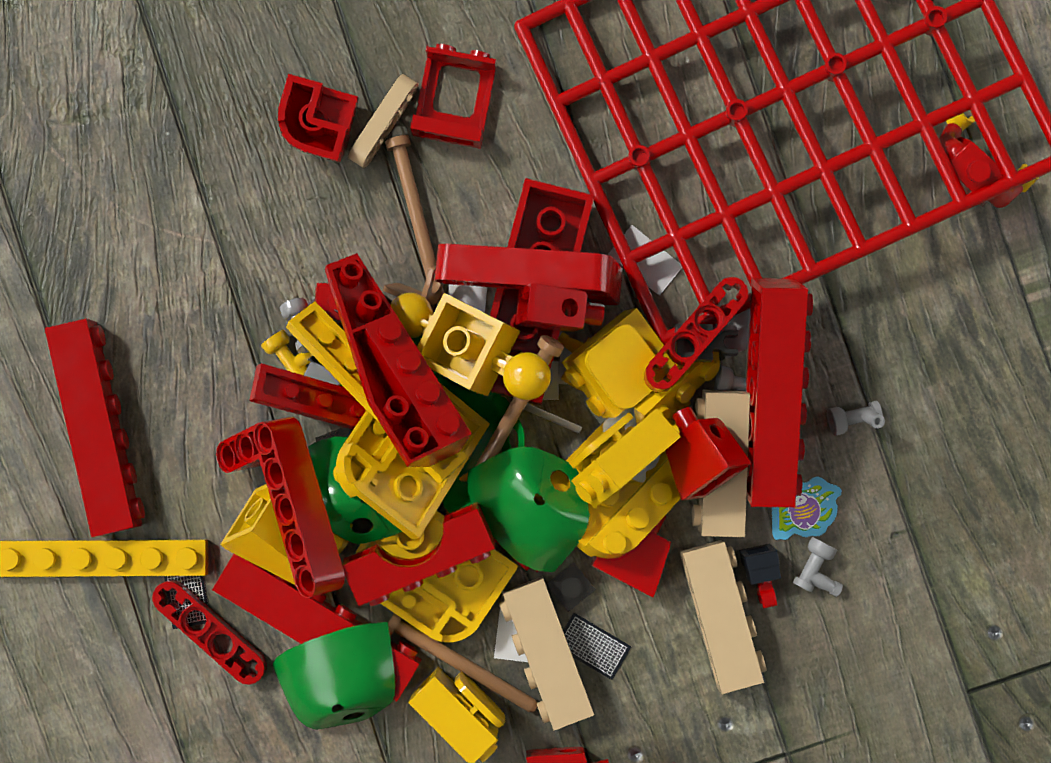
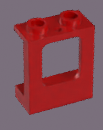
[410,44,497,149]

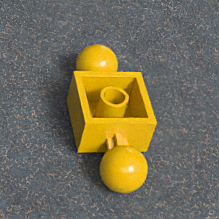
[390,292,551,400]

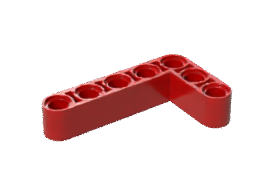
[434,244,623,305]
[216,417,345,598]

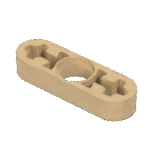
[348,74,419,168]

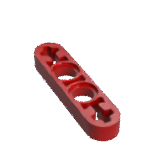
[644,277,749,393]
[152,580,267,685]

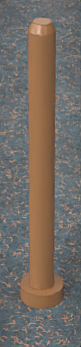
[385,135,444,301]
[476,335,564,466]
[388,613,537,712]

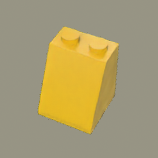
[220,484,353,585]

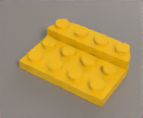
[333,382,490,540]
[534,418,681,559]
[356,510,518,642]

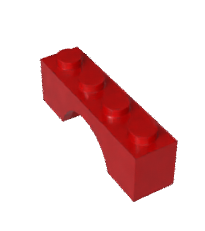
[342,502,495,606]

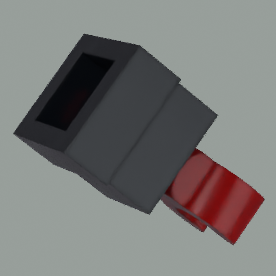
[739,544,781,609]

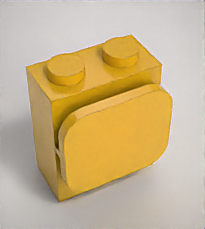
[561,308,678,418]
[569,408,681,509]
[408,666,505,763]

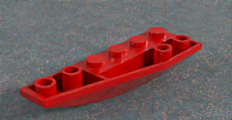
[325,253,472,467]

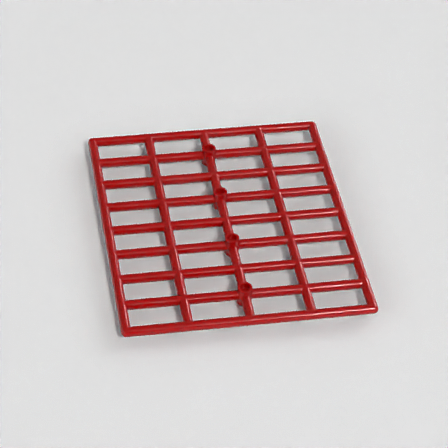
[514,0,1051,345]

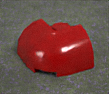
[277,74,359,162]

